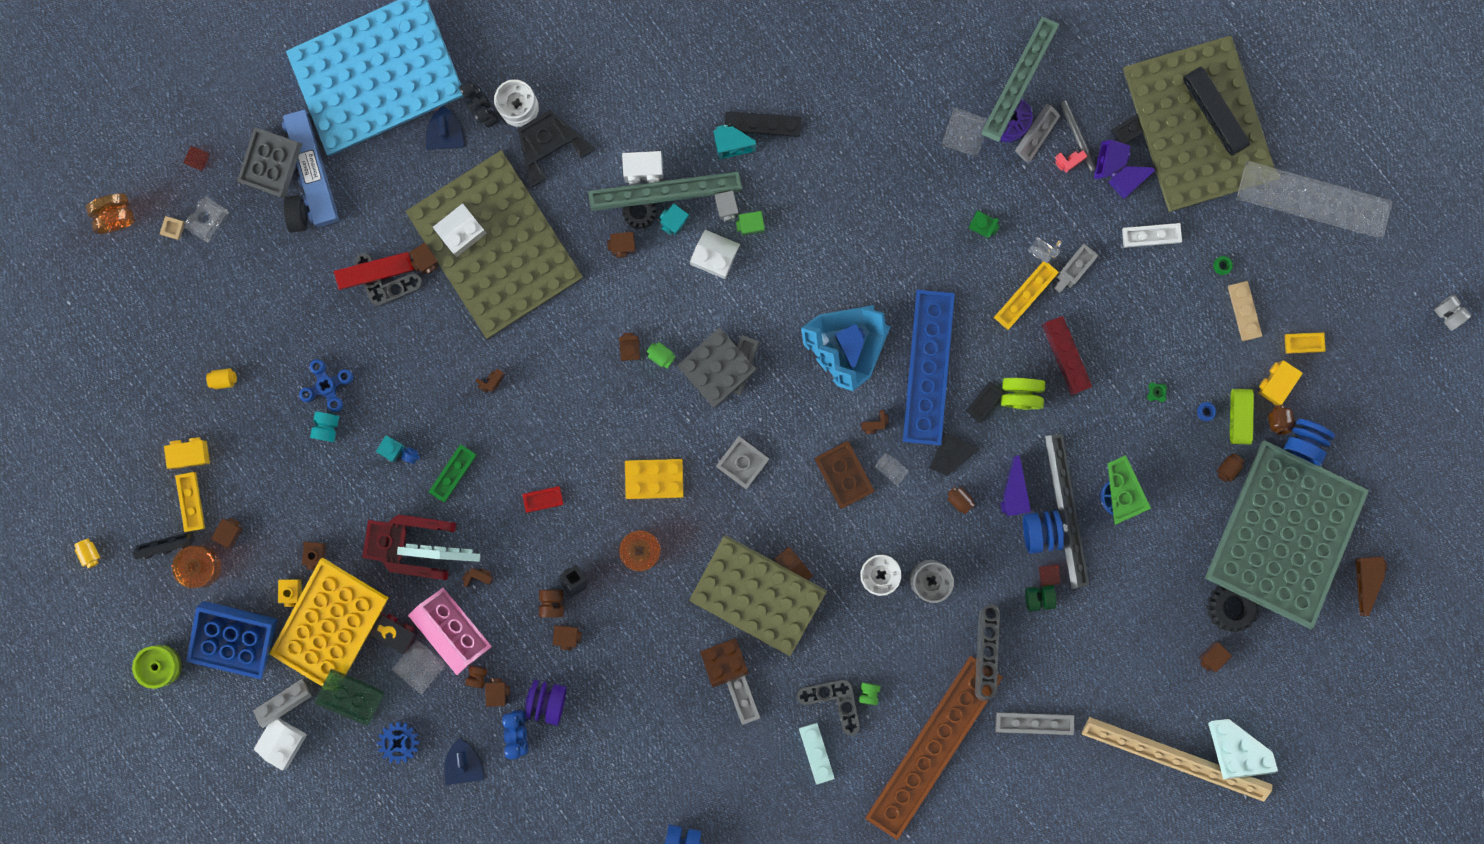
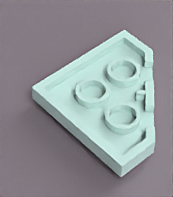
[397,544,480,562]
[1208,719,1278,779]

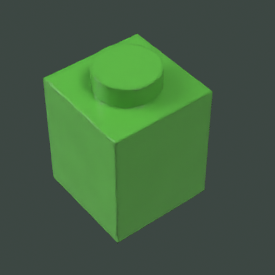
[736,211,765,236]

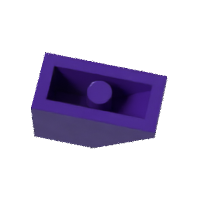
[1094,140,1130,179]
[1108,166,1155,199]

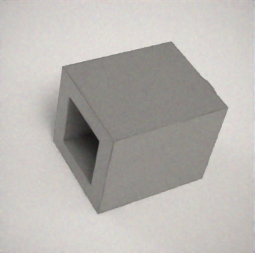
[715,191,738,222]

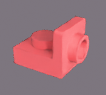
[1055,151,1087,173]

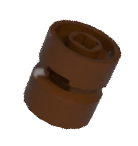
[539,590,564,618]

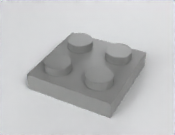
[716,436,769,490]

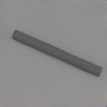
[1059,100,1096,172]

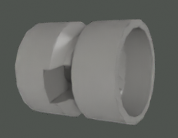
[1434,294,1471,331]

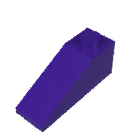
[1000,455,1031,516]

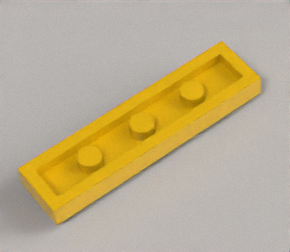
[994,260,1059,330]

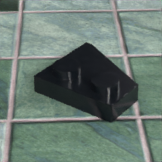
[929,433,979,476]

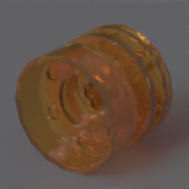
[619,530,661,571]

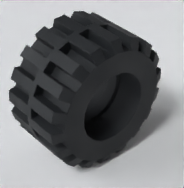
[1206,585,1260,632]

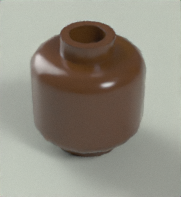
[1268,405,1295,435]

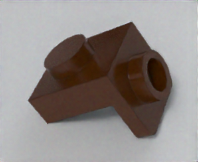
[861,410,888,434]
[462,568,494,587]

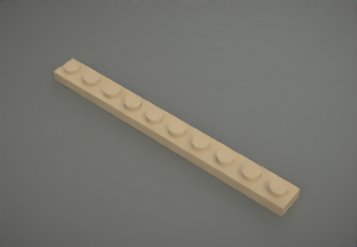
[1082,717,1272,802]

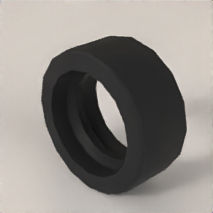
[284,195,307,233]

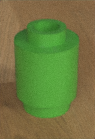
[647,342,676,369]

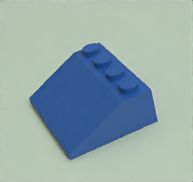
[186,601,278,679]

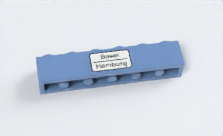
[282,109,340,228]

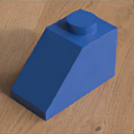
[835,324,866,370]

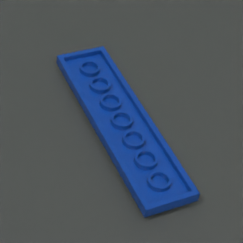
[902,290,955,446]

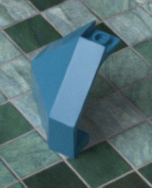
[801,305,891,391]

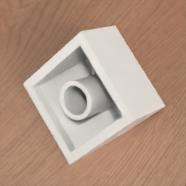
[433,203,487,257]
[690,230,740,279]
[254,718,307,771]

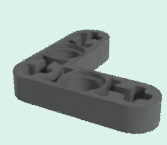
[355,253,423,306]
[797,680,860,735]

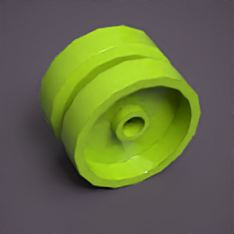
[1001,378,1045,410]
[132,645,182,689]

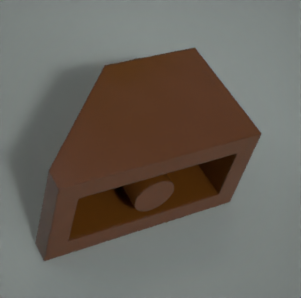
[774,546,813,580]

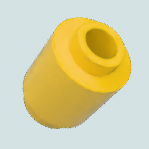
[206,368,237,389]
[74,538,101,569]

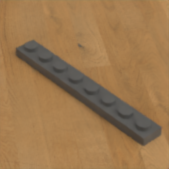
[1045,434,1089,589]

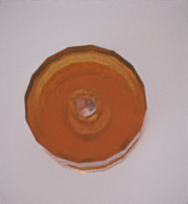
[85,193,136,234]
[172,546,221,588]

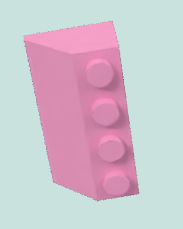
[408,587,492,675]

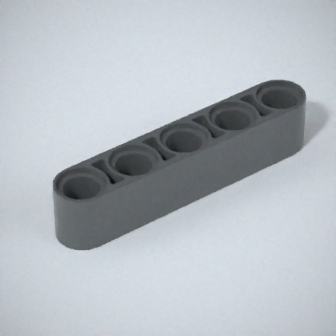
[975,604,1000,701]

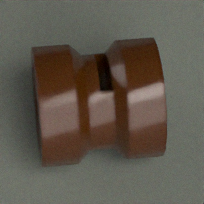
[465,665,488,689]

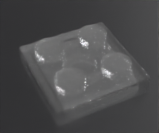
[392,640,447,695]

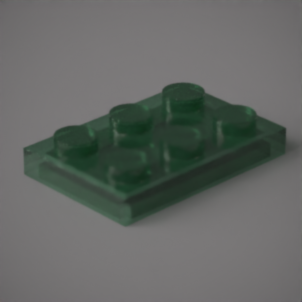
[314,668,385,726]

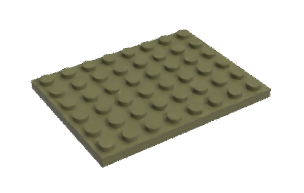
[1123,36,1278,212]
[405,150,583,339]

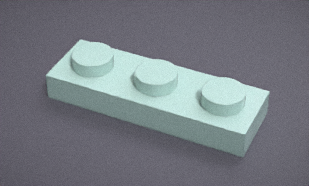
[799,723,835,785]

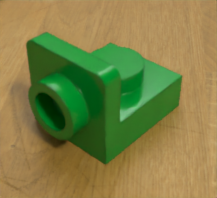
[968,211,1000,239]

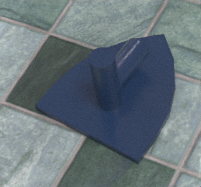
[426,106,464,150]
[444,738,484,785]

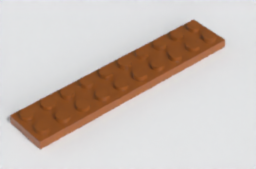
[865,656,1003,840]

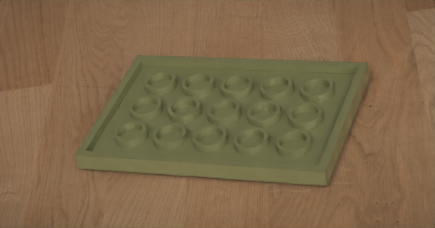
[689,535,827,656]

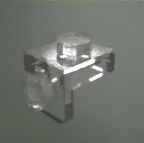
[1028,237,1062,263]

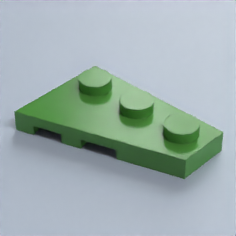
[1107,455,1151,525]

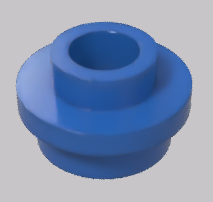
[1197,402,1216,421]
[401,447,420,464]

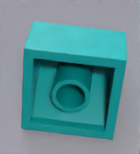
[713,125,756,160]

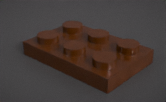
[814,441,875,509]

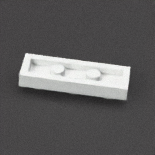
[1122,223,1182,248]

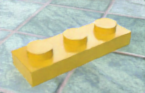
[175,472,205,532]

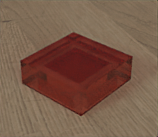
[183,146,210,171]
[1038,565,1061,586]

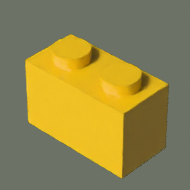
[1258,360,1303,406]
[164,437,210,469]

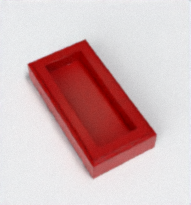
[522,486,564,513]

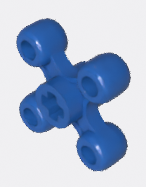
[299,359,354,413]
[503,710,528,759]

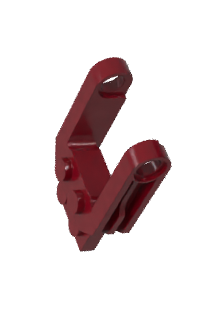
[362,514,456,580]

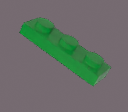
[429,444,477,503]

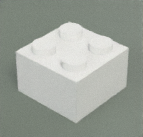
[622,151,663,185]

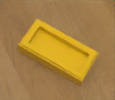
[1285,332,1326,354]

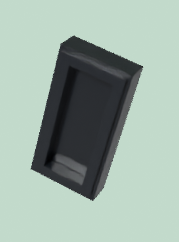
[965,381,1004,423]

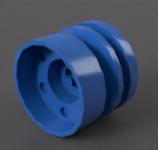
[1284,419,1335,466]
[1023,510,1064,554]

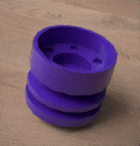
[1000,99,1033,143]
[525,679,567,726]

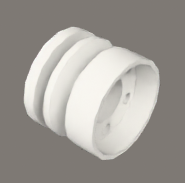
[494,80,539,127]
[861,555,901,596]

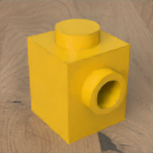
[278,579,302,607]

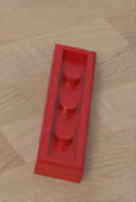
[333,252,414,290]

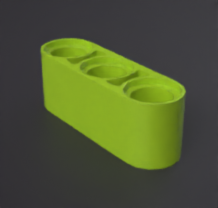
[1230,389,1254,445]

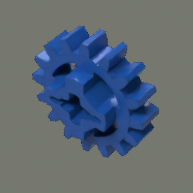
[377,721,420,764]

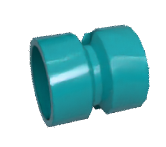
[310,411,340,443]

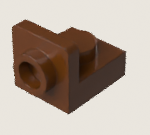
[619,333,640,361]
[475,368,506,393]

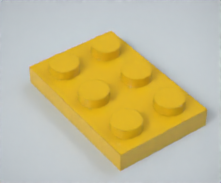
[625,459,684,499]

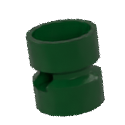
[1025,584,1056,612]

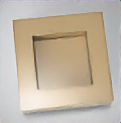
[160,216,185,241]

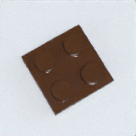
[700,638,749,687]

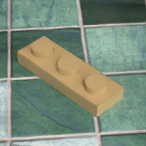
[1228,281,1262,341]

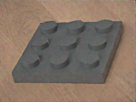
[237,127,303,198]
[677,327,758,409]

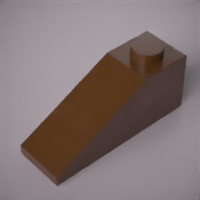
[1355,557,1387,616]

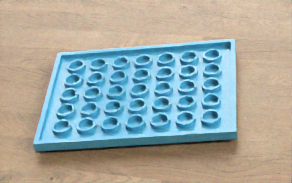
[286,0,464,156]

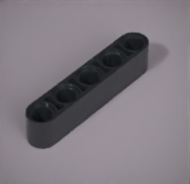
[1183,67,1250,156]

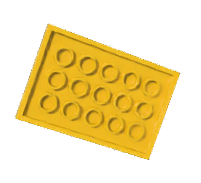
[269,558,389,694]

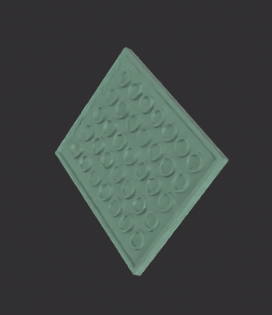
[1205,440,1369,629]

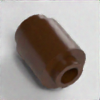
[1216,453,1245,482]
[947,486,975,515]

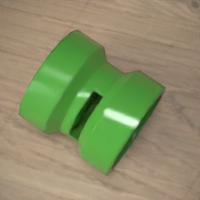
[859,683,881,705]

